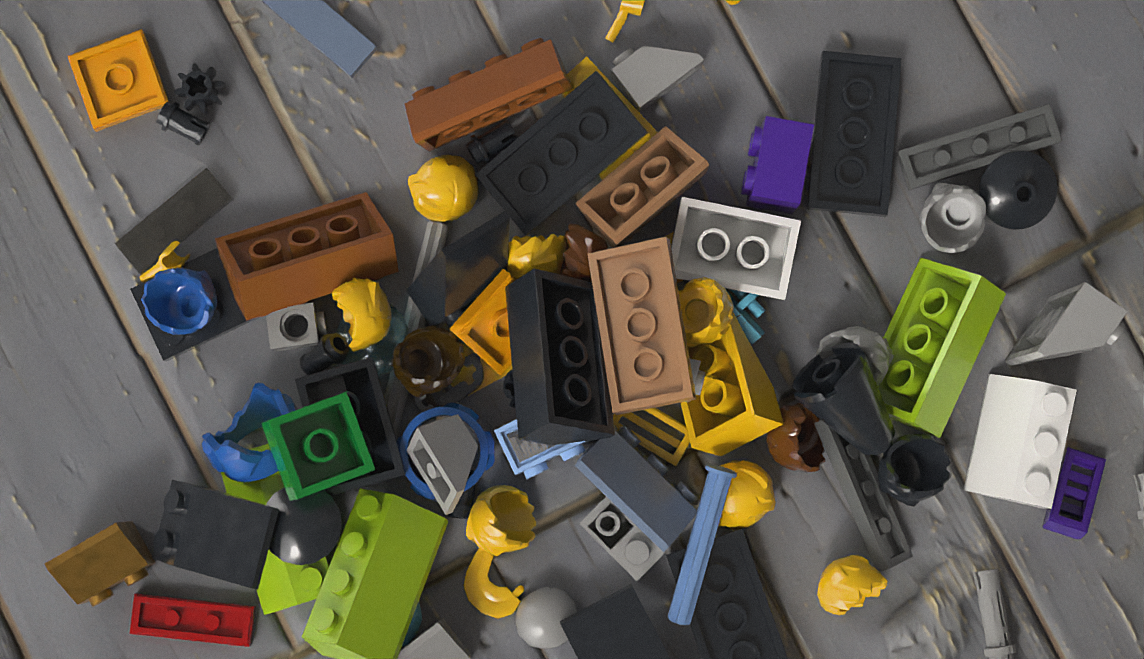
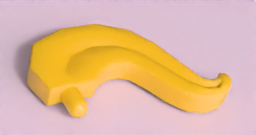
[463,548,524,619]

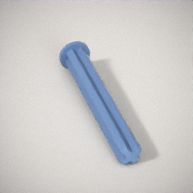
[668,464,737,625]

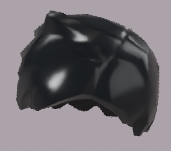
[878,434,952,507]

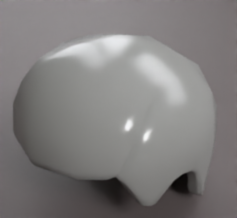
[514,586,578,650]

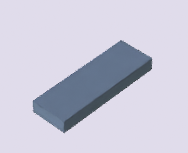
[262,0,378,78]

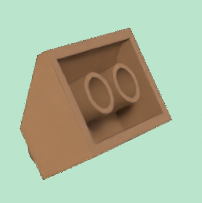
[575,126,709,248]

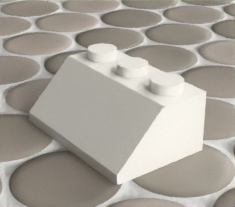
[671,197,801,300]
[964,374,1077,509]

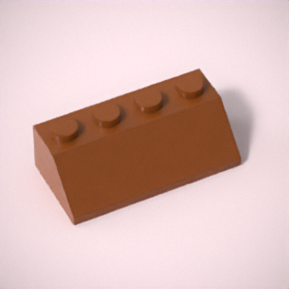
[404,38,574,152]
[215,192,399,321]

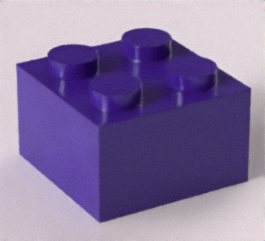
[741,116,814,214]

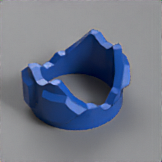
[202,383,298,482]
[397,402,495,502]

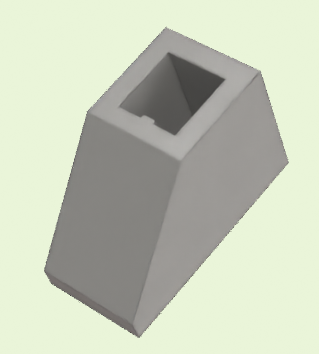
[579,497,665,581]

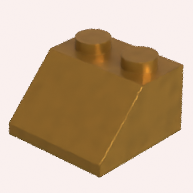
[44,521,156,607]

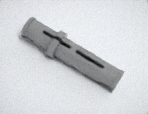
[973,568,1017,659]

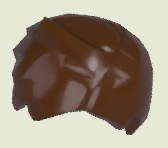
[560,223,608,282]
[767,403,826,472]

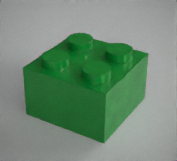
[261,392,375,501]

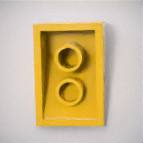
[680,312,783,457]

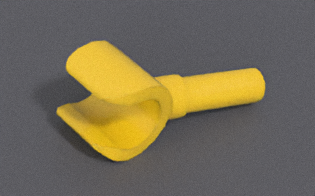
[605,0,645,43]
[140,241,190,283]

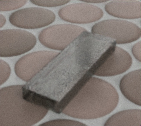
[115,168,234,274]

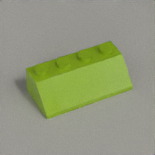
[878,257,1006,438]
[221,443,332,615]
[302,488,448,659]

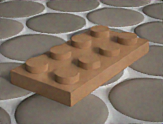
[588,237,696,415]

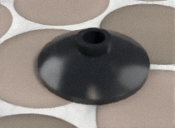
[979,151,1058,230]

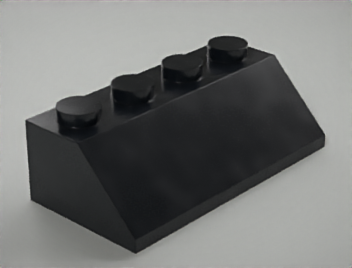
[505,268,615,445]

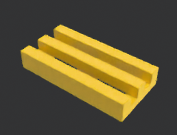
[613,408,690,466]

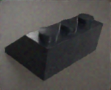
[295,357,406,496]

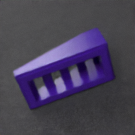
[1042,447,1106,539]

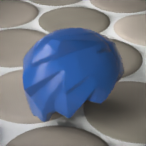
[141,268,217,335]

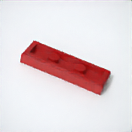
[129,593,256,647]

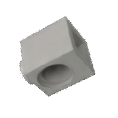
[266,303,328,352]

